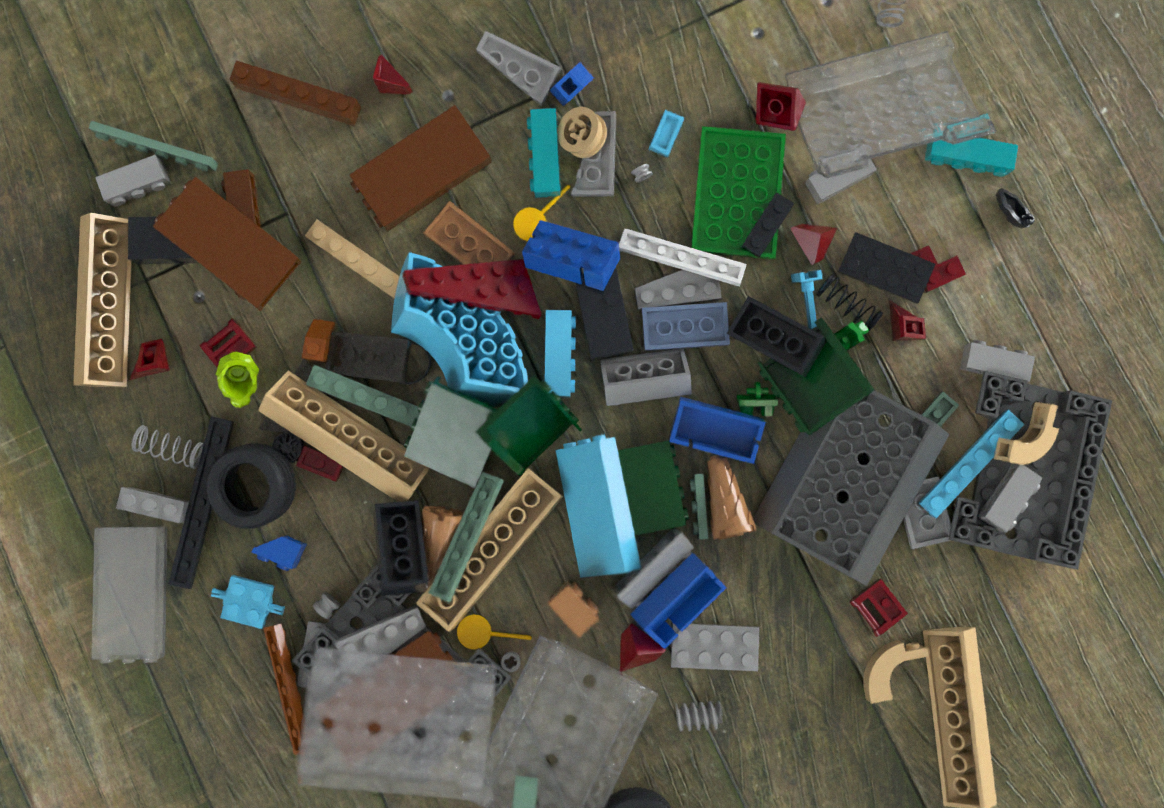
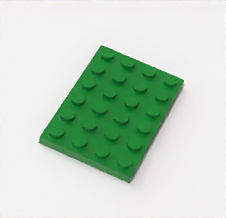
[691,126,786,259]

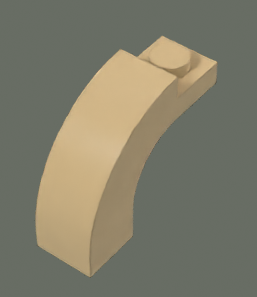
[994,402,1059,464]
[863,640,929,704]

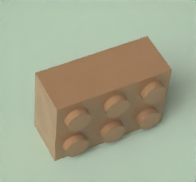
[548,580,599,638]

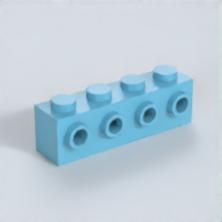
[545,310,576,398]

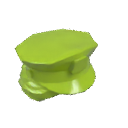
[216,352,259,408]

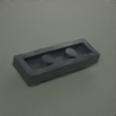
[741,192,794,258]

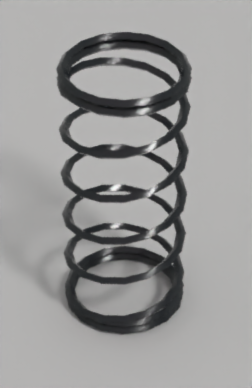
[816,274,883,333]

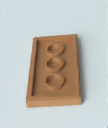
[423,201,515,265]

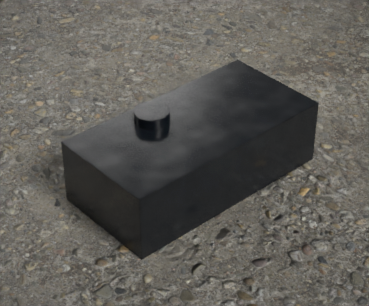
[128,217,198,264]
[575,268,633,361]
[727,296,827,378]
[373,500,429,596]

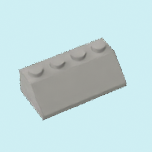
[600,348,692,406]

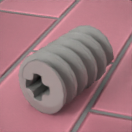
[676,701,722,732]

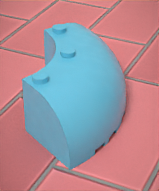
[391,252,528,407]

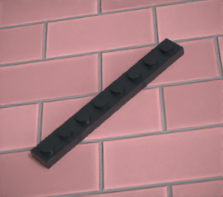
[168,416,234,589]

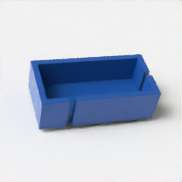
[522,220,620,291]
[669,397,766,464]
[630,553,726,649]

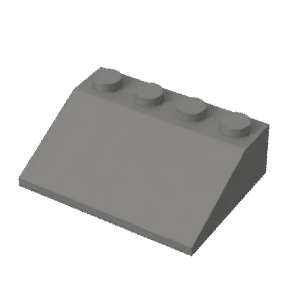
[613,528,694,609]

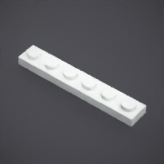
[619,229,747,287]

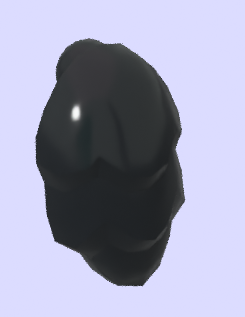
[996,188,1035,229]

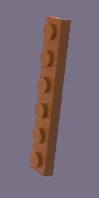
[263,623,313,755]

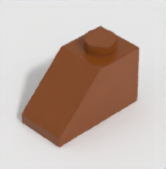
[302,319,335,364]

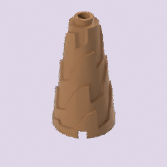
[707,455,756,540]
[422,506,464,589]

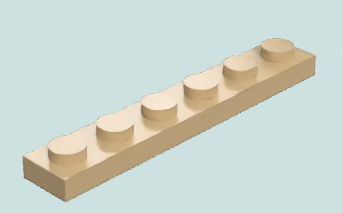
[305,220,399,299]

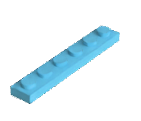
[918,410,1025,518]

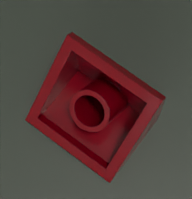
[756,82,806,131]

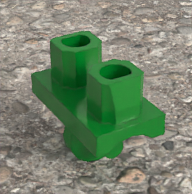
[834,321,869,351]
[736,382,778,416]

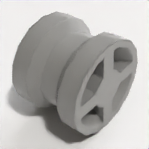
[313,592,341,619]

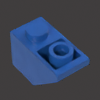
[549,62,593,106]
[252,536,307,571]

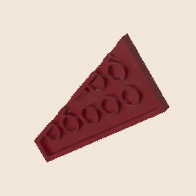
[402,259,542,319]

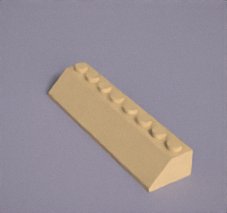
[73,213,131,387]
[258,371,430,502]
[416,468,563,632]
[923,627,997,808]

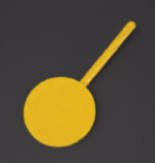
[513,185,570,241]
[457,614,532,649]

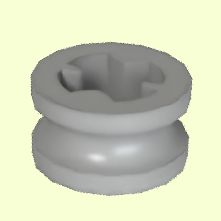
[631,164,653,183]
[501,651,521,672]

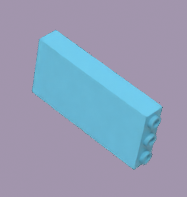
[555,435,641,578]

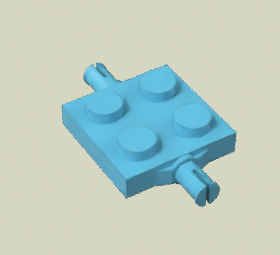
[211,575,285,629]

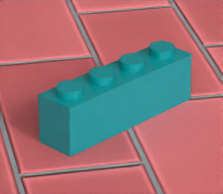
[527,108,561,198]
[925,130,1019,177]

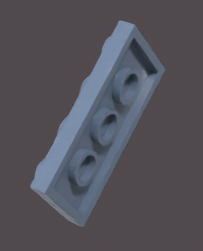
[642,302,730,351]

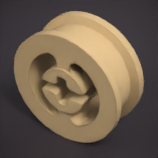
[557,107,607,158]

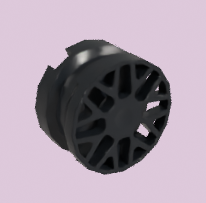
[272,433,306,463]

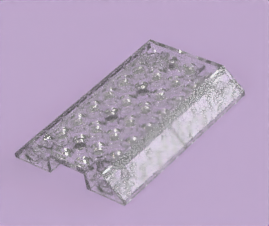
[462,635,658,808]
[298,648,496,801]

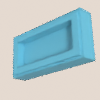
[649,110,684,157]

